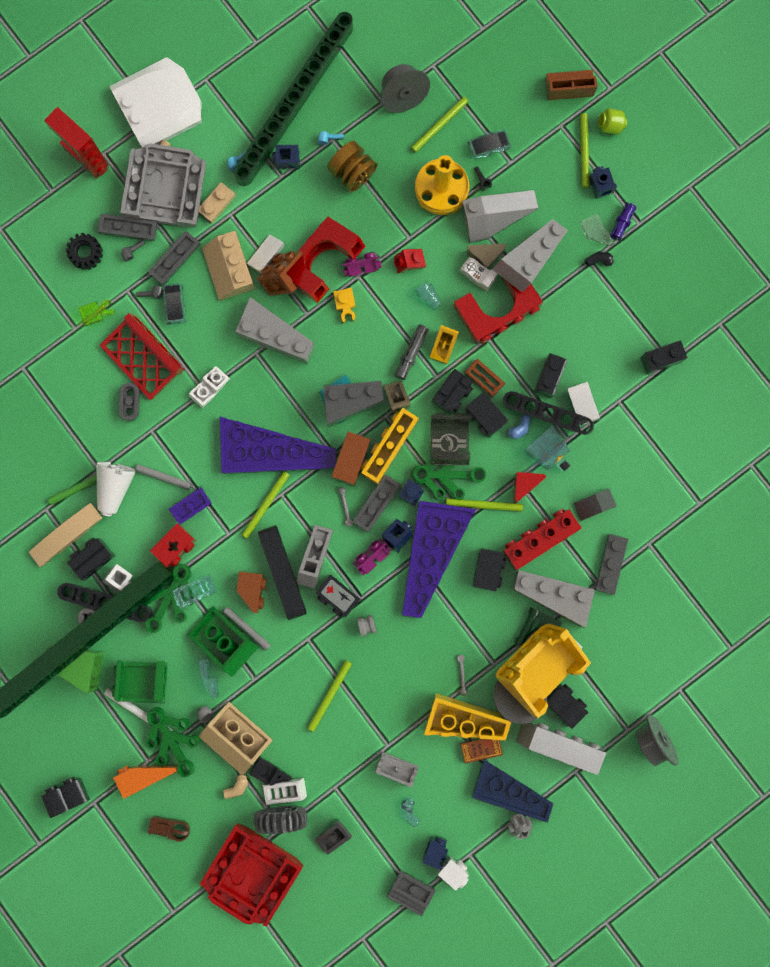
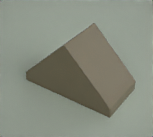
[466,244,506,269]
[384,380,410,414]

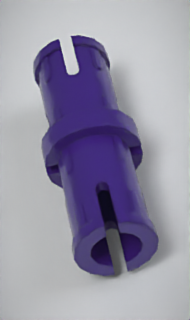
[610,202,637,241]

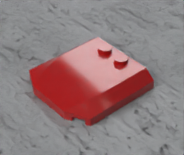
[200,823,304,926]

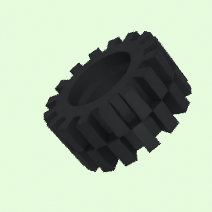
[66,233,103,270]

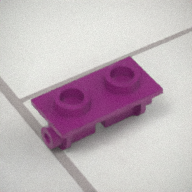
[342,252,382,277]
[352,538,391,575]

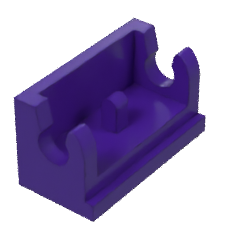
[169,486,212,525]

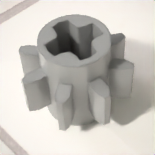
[507,814,533,840]

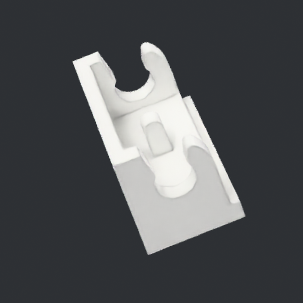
[568,382,600,425]

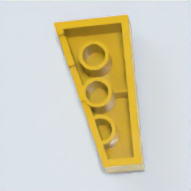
[424,693,511,740]

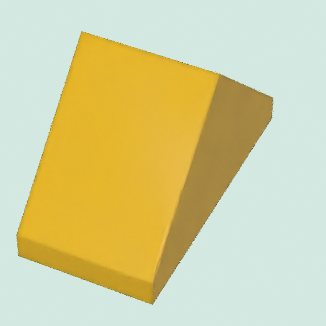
[430,325,459,364]

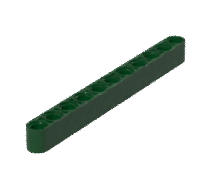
[234,12,353,186]
[0,562,174,718]

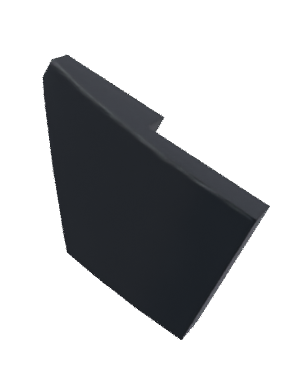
[249,756,292,786]

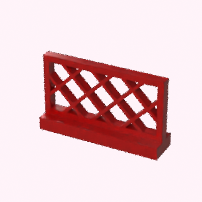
[100,313,185,400]

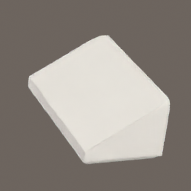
[247,234,284,274]

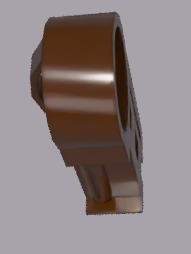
[148,816,190,842]

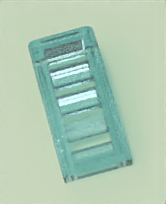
[172,575,217,609]

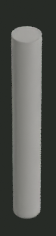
[135,464,192,490]
[222,607,271,650]

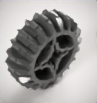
[254,805,308,834]

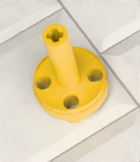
[415,155,469,215]

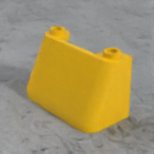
[495,624,591,718]

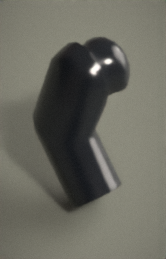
[584,251,614,267]

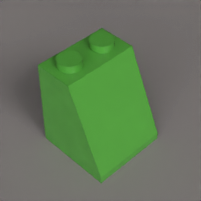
[44,646,104,693]

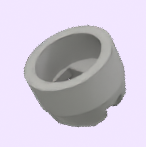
[196,706,214,723]

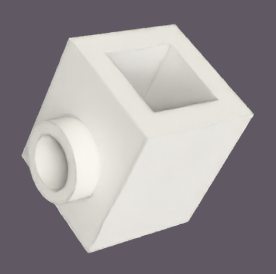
[102,564,133,593]
[437,856,469,891]

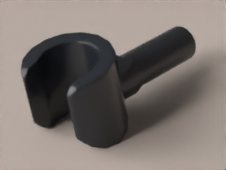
[474,166,492,191]

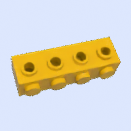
[360,408,419,485]

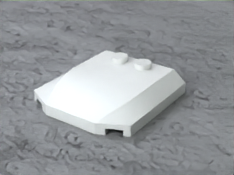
[109,57,202,148]

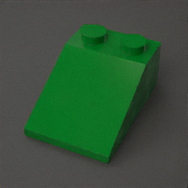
[187,606,258,677]

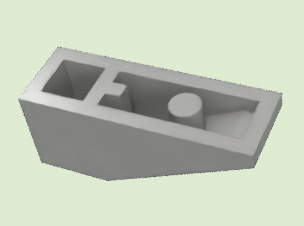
[297,525,333,589]

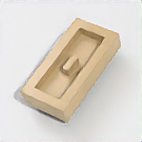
[199,182,236,224]

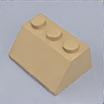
[202,231,255,301]
[199,702,273,775]

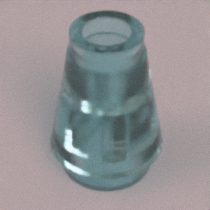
[415,281,442,310]

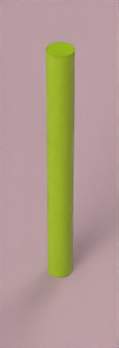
[411,97,468,153]
[580,113,589,188]
[241,471,290,539]
[446,498,523,512]
[307,660,352,732]

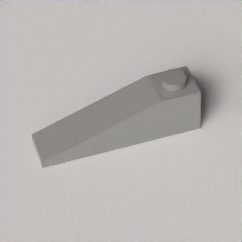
[461,190,538,243]

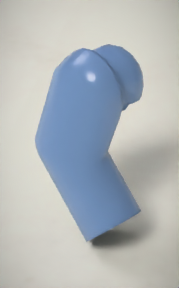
[508,415,531,439]

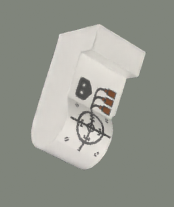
[460,257,498,292]

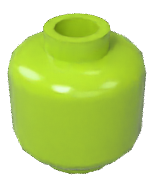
[598,108,627,135]

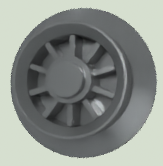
[381,64,430,113]
[493,680,547,724]
[635,714,679,766]

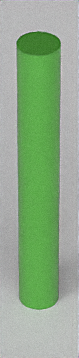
[48,475,97,505]

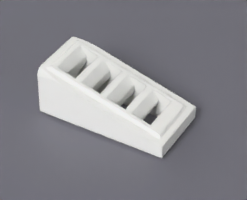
[263,778,307,805]

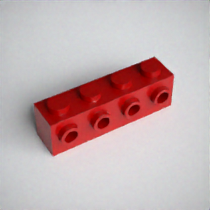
[503,508,582,571]

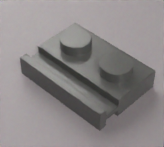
[387,870,436,916]

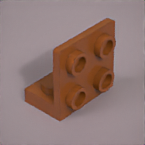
[257,251,303,296]

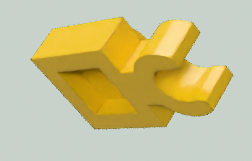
[333,288,356,323]

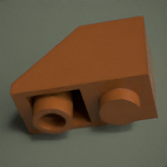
[237,572,267,613]

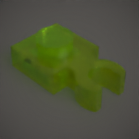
[78,300,115,327]

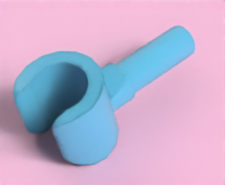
[318,131,344,145]
[228,150,247,171]

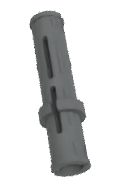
[394,324,429,380]

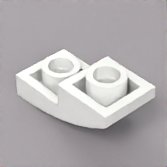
[189,366,230,409]

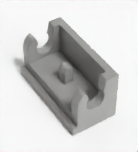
[375,751,419,788]

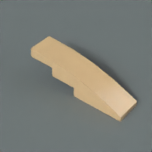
[29,503,102,567]

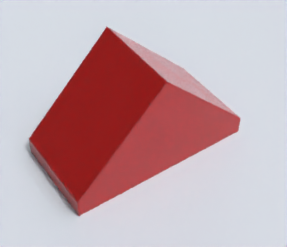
[513,472,546,503]

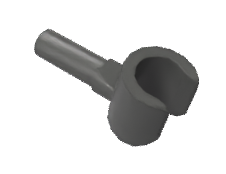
[121,240,145,262]
[136,286,164,299]

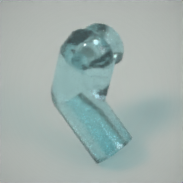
[401,797,420,827]

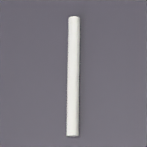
[104,688,173,731]

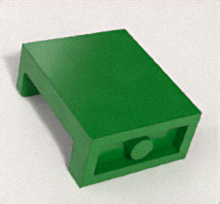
[112,660,168,703]

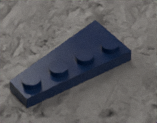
[472,759,553,823]

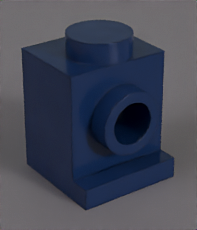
[272,145,300,170]
[589,166,617,199]
[398,479,424,507]
[382,519,413,553]
[422,836,448,870]

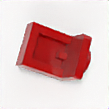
[394,249,426,273]

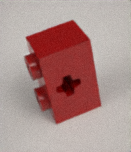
[150,523,196,568]

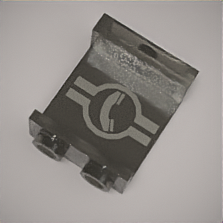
[430,413,470,465]

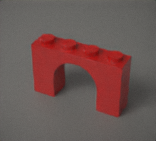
[44,106,109,179]
[286,216,366,303]
[453,277,543,344]

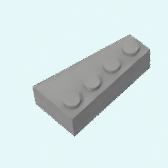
[493,219,568,292]
[235,297,315,364]
[512,570,595,628]
[515,722,606,775]

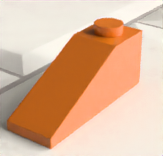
[113,765,178,799]

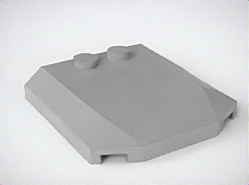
[120,143,206,228]

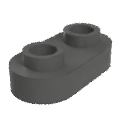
[119,383,140,421]

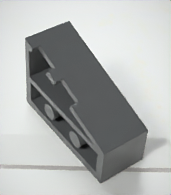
[324,381,383,427]

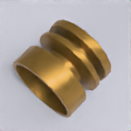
[327,140,378,193]

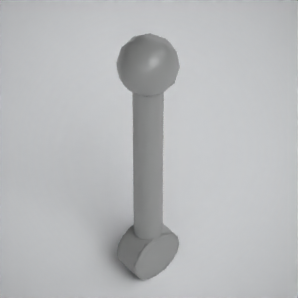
[338,487,353,526]
[457,655,468,696]

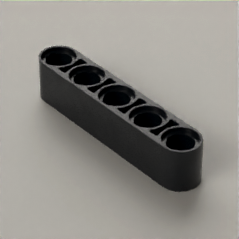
[503,391,594,435]
[258,525,307,620]
[57,583,153,622]

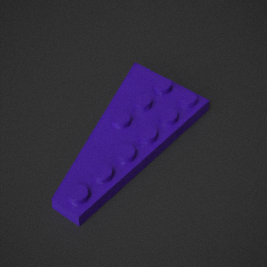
[220,416,337,474]
[402,501,476,618]

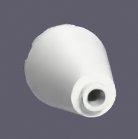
[96,462,135,516]

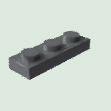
[98,213,158,242]
[148,231,201,286]
[353,474,401,533]
[595,534,628,595]

